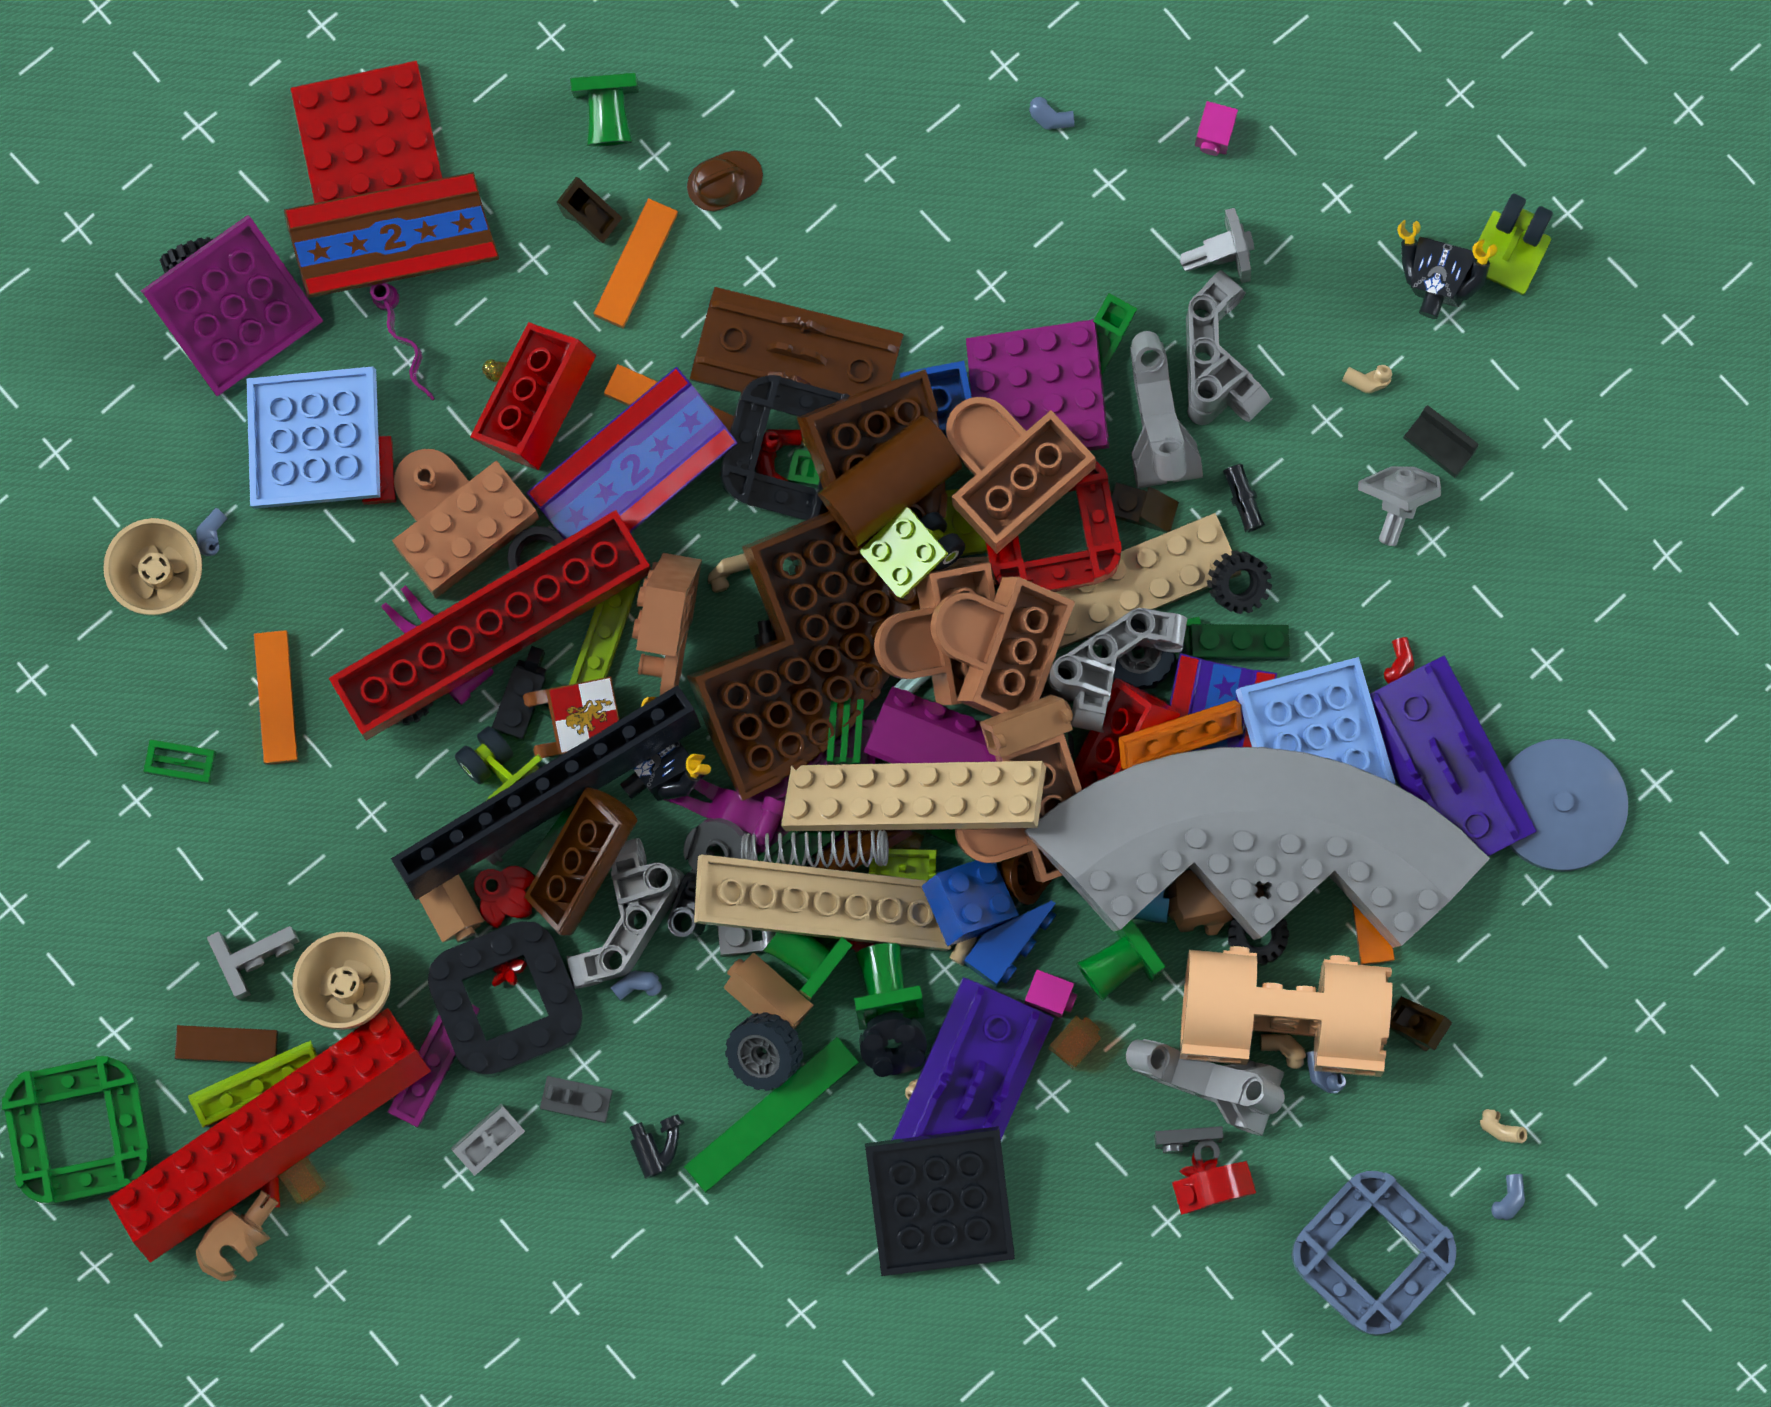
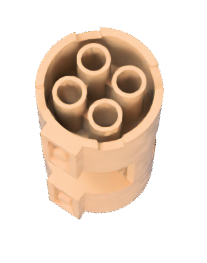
[1180,946,1392,1077]

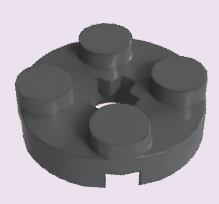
[684,818,748,878]

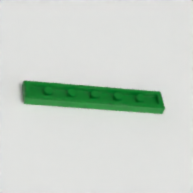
[684,1037,859,1193]

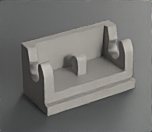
[451,1104,525,1176]

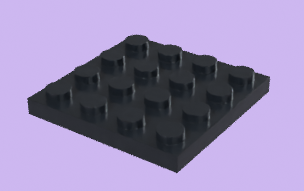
[865,1126,1015,1276]

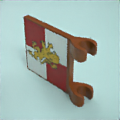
[523,677,619,758]

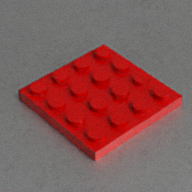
[290,61,443,203]

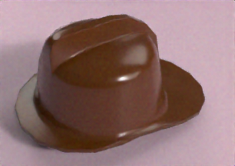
[687,150,763,211]
[999,853,1053,905]

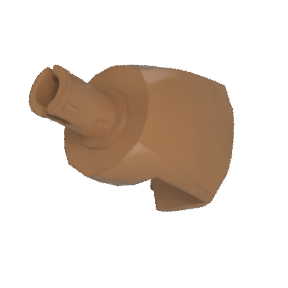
[1168,870,1265,935]
[196,1190,279,1282]

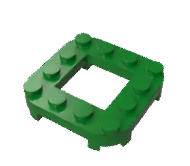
[2,1056,151,1204]

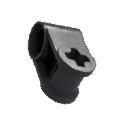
[667,872,706,938]

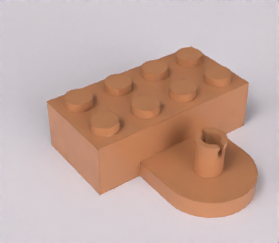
[946,397,1096,554]
[392,449,539,599]
[632,553,702,695]
[874,562,996,705]
[931,577,1075,717]
[955,734,1082,882]

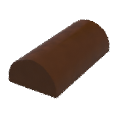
[817,416,962,548]
[524,787,637,935]

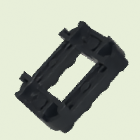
[720,375,850,521]
[428,921,583,1078]

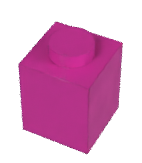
[1195,101,1238,156]
[1024,970,1078,1018]

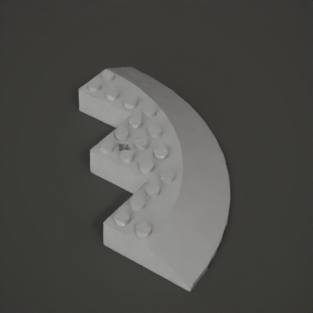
[1024,747,1490,948]

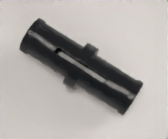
[1223,464,1265,532]

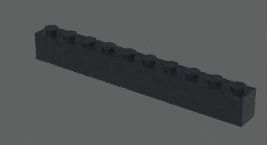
[391,685,701,900]

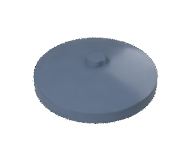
[1505,739,1628,872]

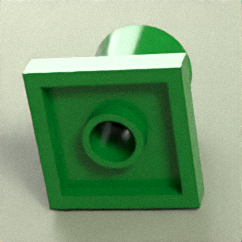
[570,73,639,147]
[1076,919,1166,1001]
[763,932,852,1001]
[854,943,925,1030]

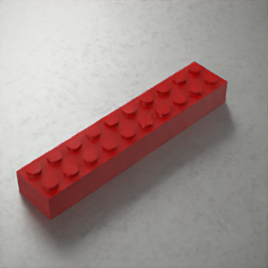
[329,510,651,741]
[108,1008,431,1263]

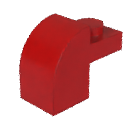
[1172,1161,1256,1215]

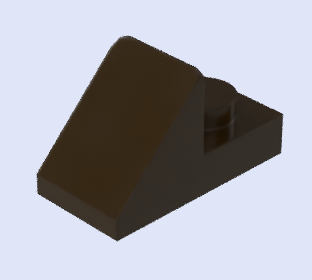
[556,177,622,243]
[1112,482,1179,533]
[1390,996,1452,1051]

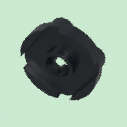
[859,1012,927,1077]

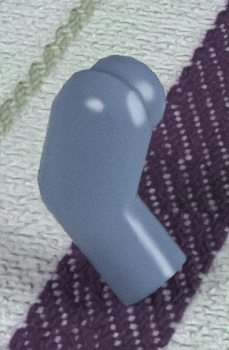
[1029,97,1075,130]
[196,508,228,556]
[610,970,662,1001]
[1306,1051,1346,1094]
[1491,1174,1525,1220]

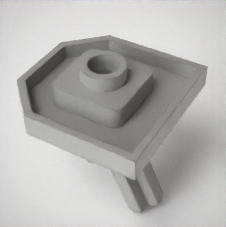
[1180,208,1255,283]
[1358,466,1441,546]

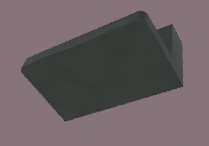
[1403,405,1479,478]

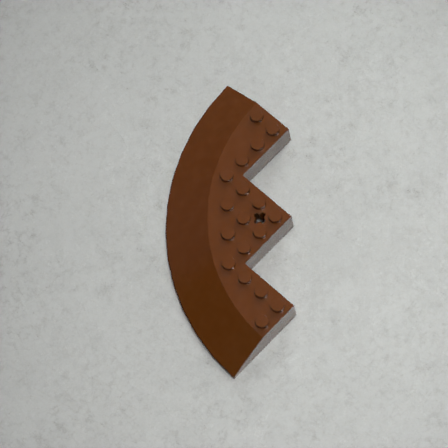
[687,369,948,801]

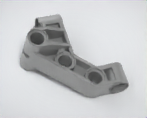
[1186,270,1273,425]
[1130,331,1203,488]
[1044,608,1187,733]
[566,838,685,989]
[1126,1039,1285,1136]

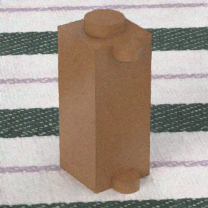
[980,695,1073,758]
[419,874,484,943]
[724,952,813,1029]

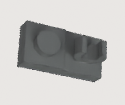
[540,1076,613,1123]
[1154,1126,1223,1161]

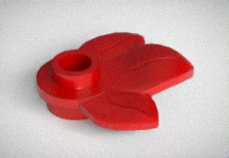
[474,866,535,928]

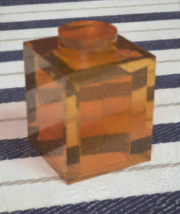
[1049,1016,1101,1070]
[278,1156,329,1206]

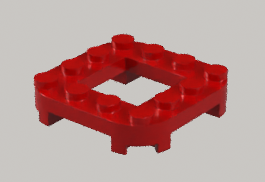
[985,461,1121,592]

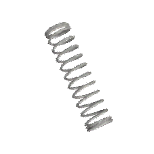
[741,830,889,868]

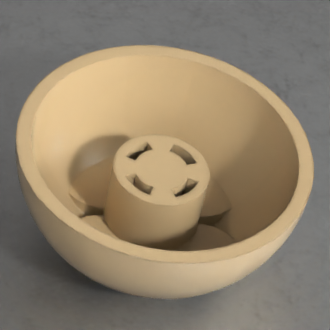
[104,518,202,616]
[292,932,391,1030]

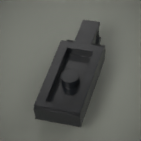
[492,646,547,740]

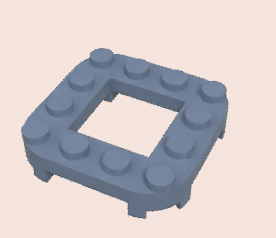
[1291,1171,1456,1336]

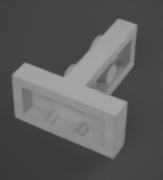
[207,926,300,1000]

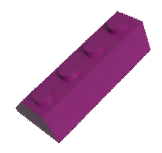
[864,686,997,764]

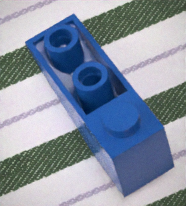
[964,900,1057,987]

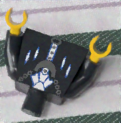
[1397,220,1497,319]
[620,697,711,801]

